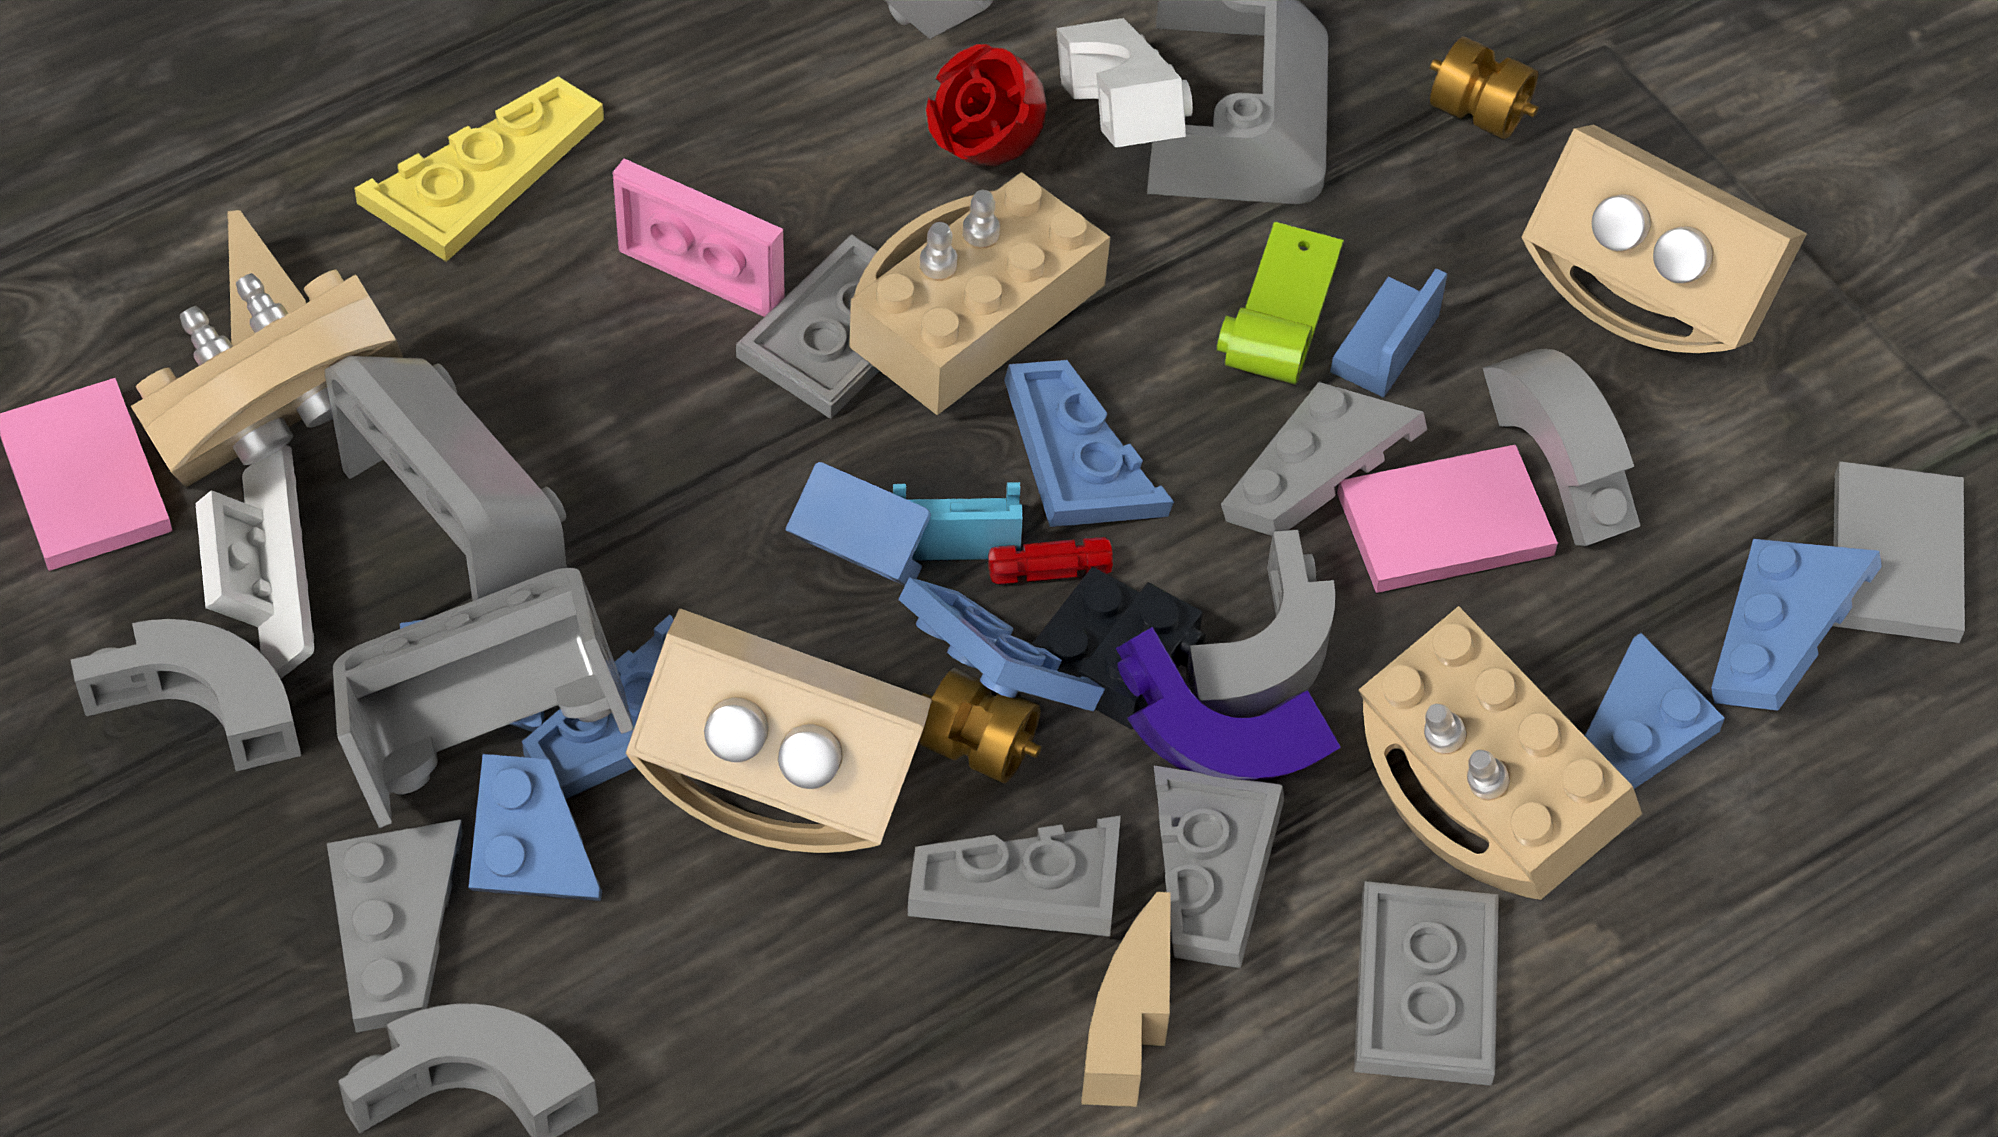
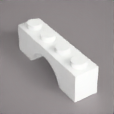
[1056,18,1193,147]

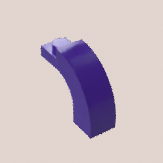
[1116,627,1341,782]

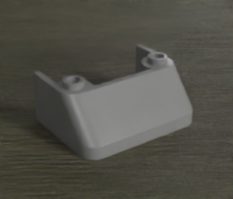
[1147,0,1328,204]
[325,356,567,601]
[333,568,634,828]

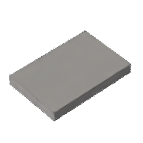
[736,234,879,419]
[1833,461,1965,643]
[1354,881,1499,1086]

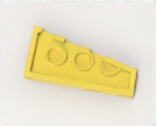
[354,76,604,262]

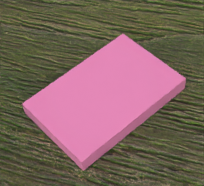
[613,159,785,317]
[0,378,172,571]
[1337,444,1558,593]

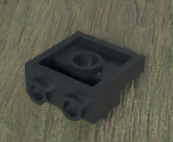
[1031,567,1206,730]

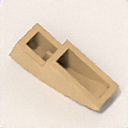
[1081,892,1171,1107]

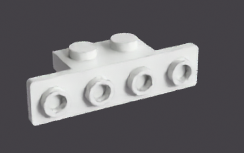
[195,445,314,679]

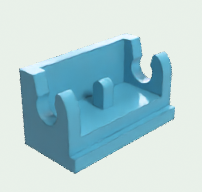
[893,482,1023,560]

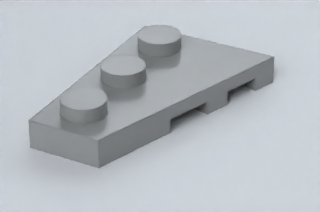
[1221,382,1427,536]
[1154,766,1284,968]
[908,816,1120,936]
[327,820,463,1032]

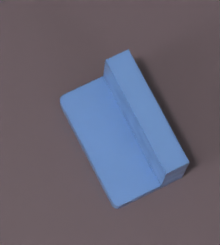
[1330,268,1448,398]
[785,462,931,586]

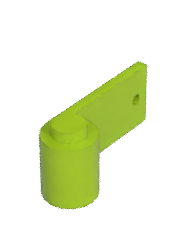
[1217,221,1343,385]

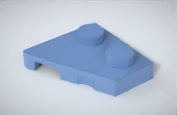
[1585,633,1724,789]
[468,754,602,901]

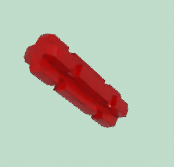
[988,537,1113,584]

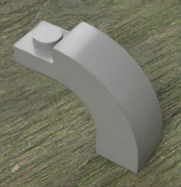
[1483,349,1640,546]
[1185,530,1335,718]
[71,619,301,771]
[338,1004,599,1137]

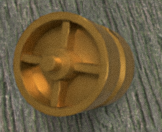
[1430,36,1538,139]
[919,668,1042,783]

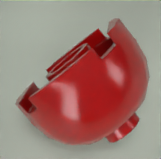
[926,44,1047,166]

